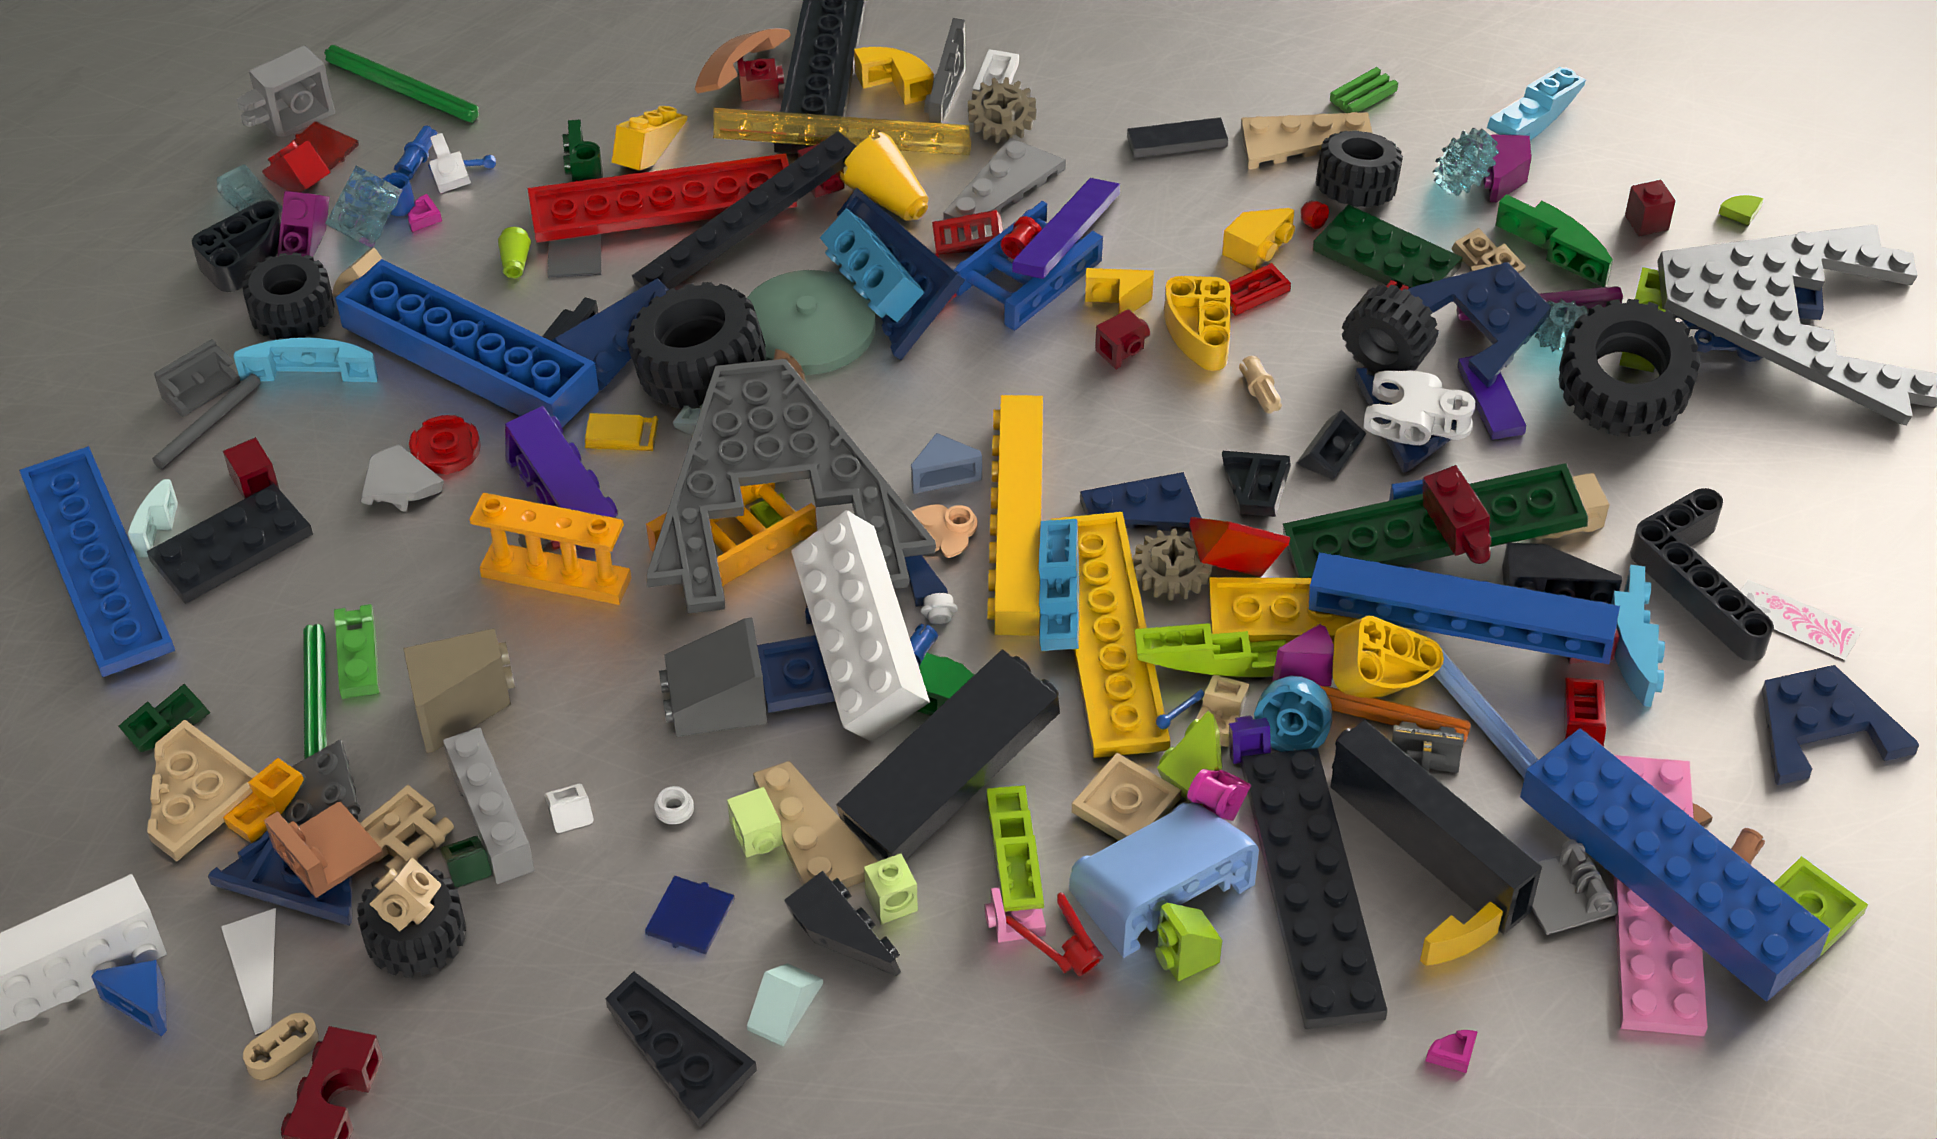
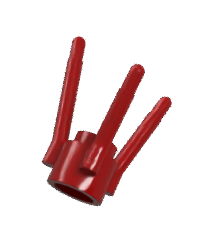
[1006,892,1104,976]

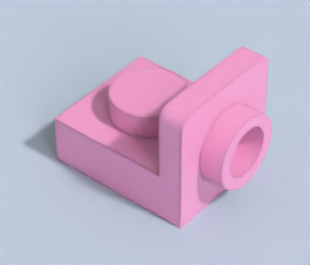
[984,887,1046,943]

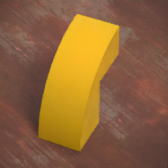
[854,47,934,105]

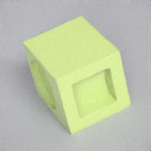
[727,787,783,858]
[864,853,918,925]

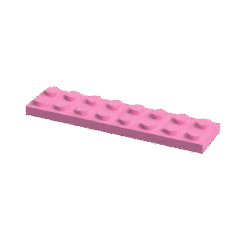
[1614,755,1708,1036]

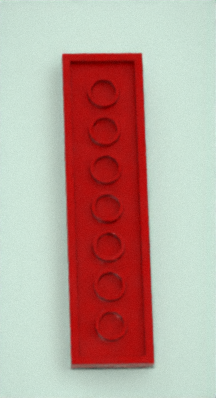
[527,153,797,243]

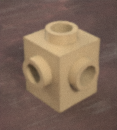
[370,857,442,931]

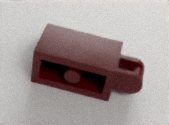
[1423,465,1491,564]

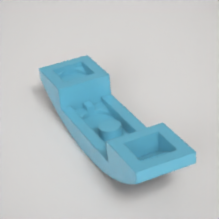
[234,338,378,382]

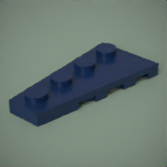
[552,278,669,391]

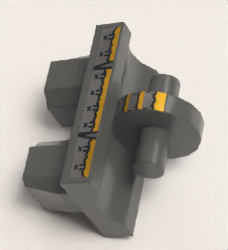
[1391,721,1464,773]

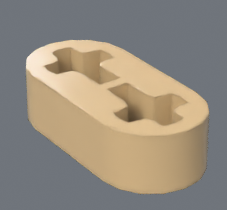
[243,1013,319,1080]

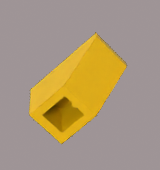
[1222,208,1295,271]

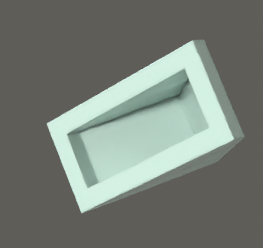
[747,963,823,1046]

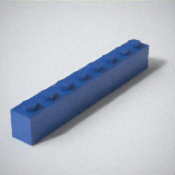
[1309,552,1620,664]

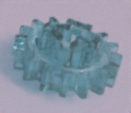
[1433,128,1499,196]

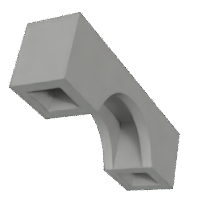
[443,727,535,884]

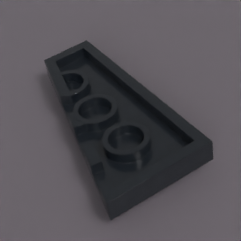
[605,971,757,1127]

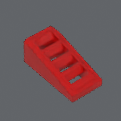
[932,210,1003,255]
[1564,678,1607,747]

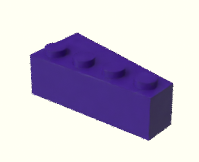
[505,406,618,550]

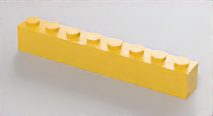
[987,395,1043,636]

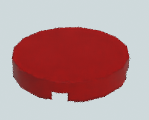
[409,415,481,474]

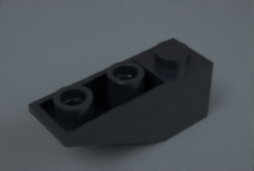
[1502,542,1622,604]
[784,870,901,976]

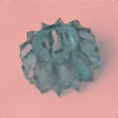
[1534,298,1588,353]

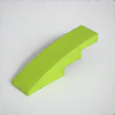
[1135,623,1286,677]
[986,785,1044,912]

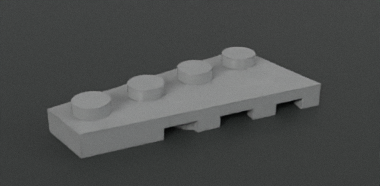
[943,138,1066,233]

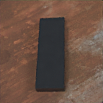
[1127,117,1228,158]

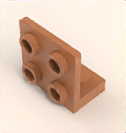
[264,802,383,898]

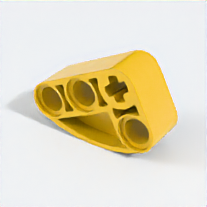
[1164,276,1230,371]
[1332,616,1444,698]

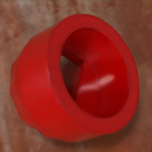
[1300,200,1329,229]

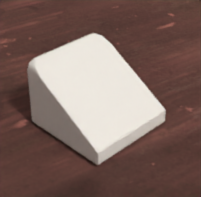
[544,783,594,833]

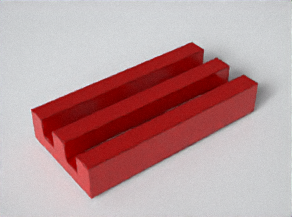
[1228,263,1291,316]

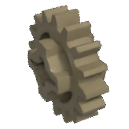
[968,77,1037,143]
[1133,529,1212,600]

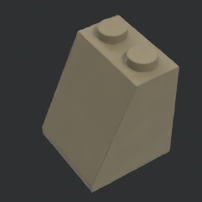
[403,628,515,754]

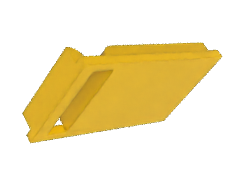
[585,413,659,451]

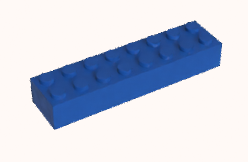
[335,259,599,428]
[1520,728,1830,1002]

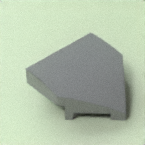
[361,444,444,512]

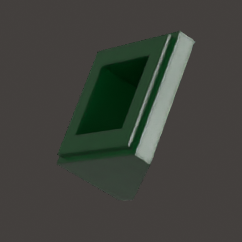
[440,836,492,887]

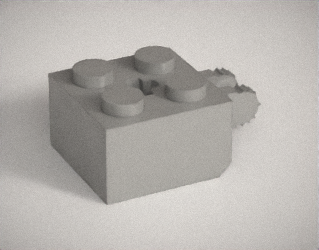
[237,45,335,137]

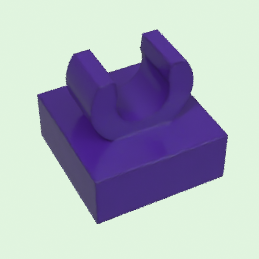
[1229,715,1271,764]

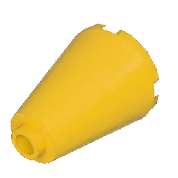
[840,132,929,221]

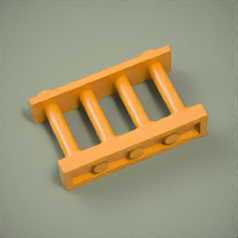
[646,483,817,587]
[469,493,632,605]

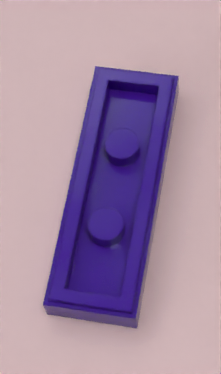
[1457,356,1527,440]

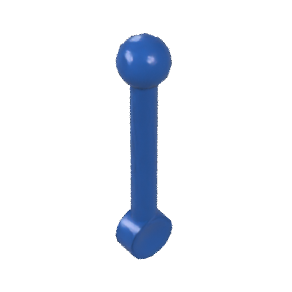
[428,155,496,171]
[1156,689,1204,729]

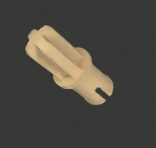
[1239,356,1282,414]

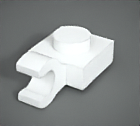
[429,133,471,194]

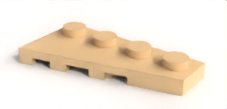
[1241,112,1373,170]
[753,761,878,888]

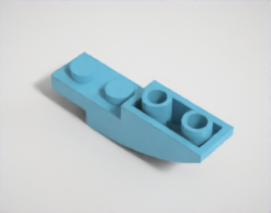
[1487,67,1586,140]
[1611,565,1665,707]

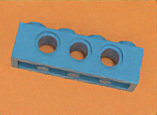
[820,208,925,322]

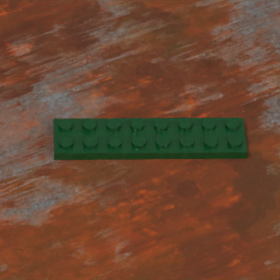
[1283,463,1588,578]

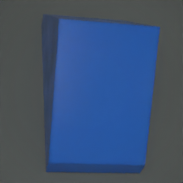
[91,960,167,1037]

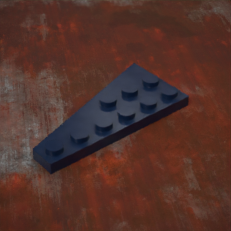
[836,188,965,360]

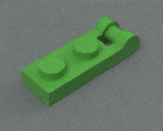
[334,604,380,699]

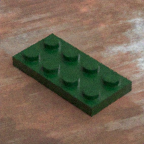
[1312,204,1463,288]

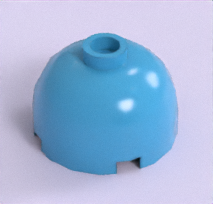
[1254,676,1332,752]

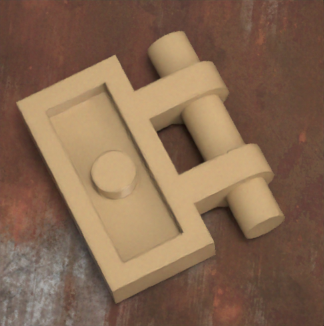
[360,785,454,872]

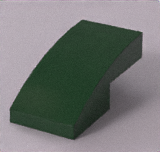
[118,683,211,752]

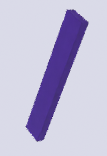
[1012,178,1120,279]

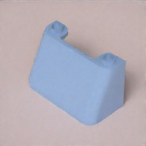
[1069,803,1259,958]

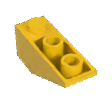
[611,106,688,171]

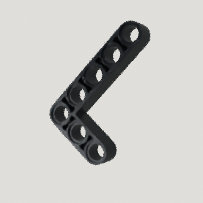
[1630,488,1774,661]

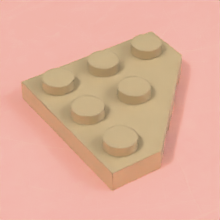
[147,720,258,861]

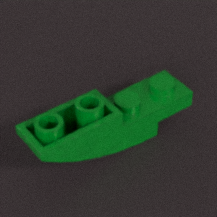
[1495,194,1613,287]

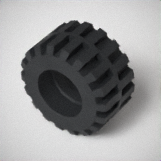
[1316,131,1403,207]
[242,253,335,340]
[1342,285,1439,374]
[357,865,466,977]

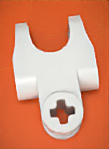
[1364,370,1475,445]

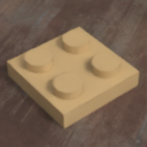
[1072,753,1181,840]

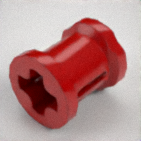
[1001,216,1042,259]

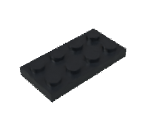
[147,484,313,604]

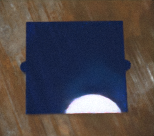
[645,875,735,954]

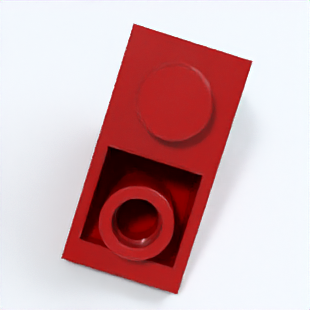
[262,140,331,193]

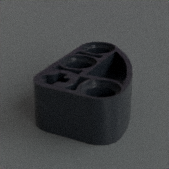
[192,200,281,292]

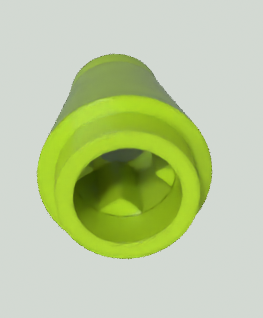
[498,227,531,278]

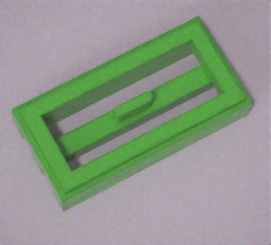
[1330,67,1398,113]

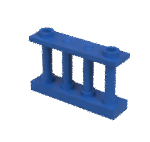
[954,201,1103,331]

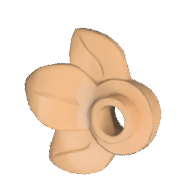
[912,504,978,558]

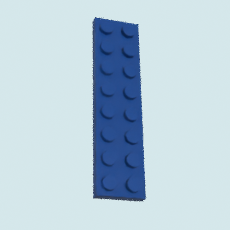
[19,446,175,678]

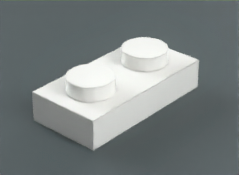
[973,49,1019,91]

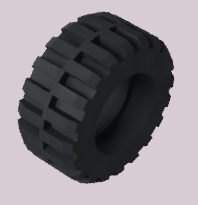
[627,282,766,409]
[1558,299,1700,437]

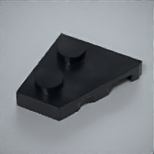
[1222,450,1291,517]

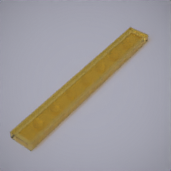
[713,108,971,155]

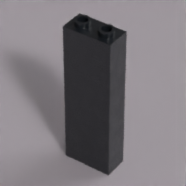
[836,649,1060,861]
[1330,720,1542,935]

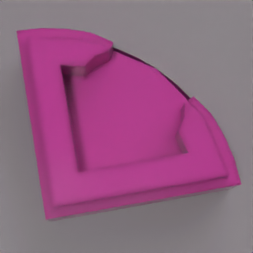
[408,194,442,232]
[1426,1030,1478,1073]

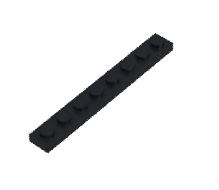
[632,131,857,290]

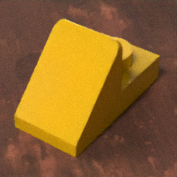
[1085,268,1154,314]

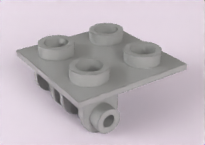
[1532,839,1618,935]

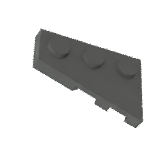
[924,18,966,129]

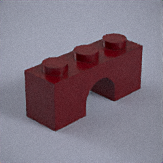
[281,1026,383,1139]

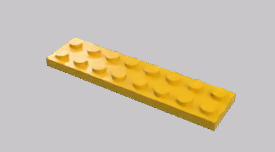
[1051,512,1171,758]

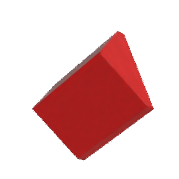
[1189,517,1290,577]

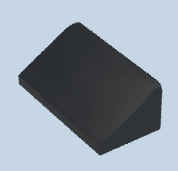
[1296,409,1367,480]

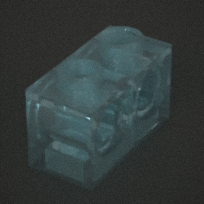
[325,165,403,248]

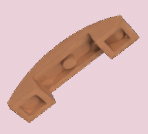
[695,28,791,94]

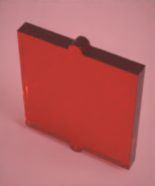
[288,121,359,171]

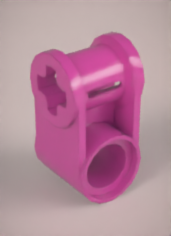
[1187,769,1251,821]

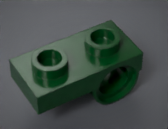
[562,119,603,182]

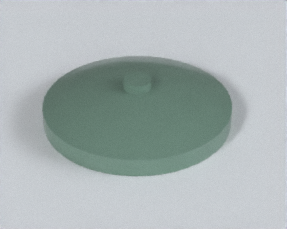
[747,270,876,375]

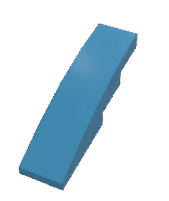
[1039,519,1079,651]

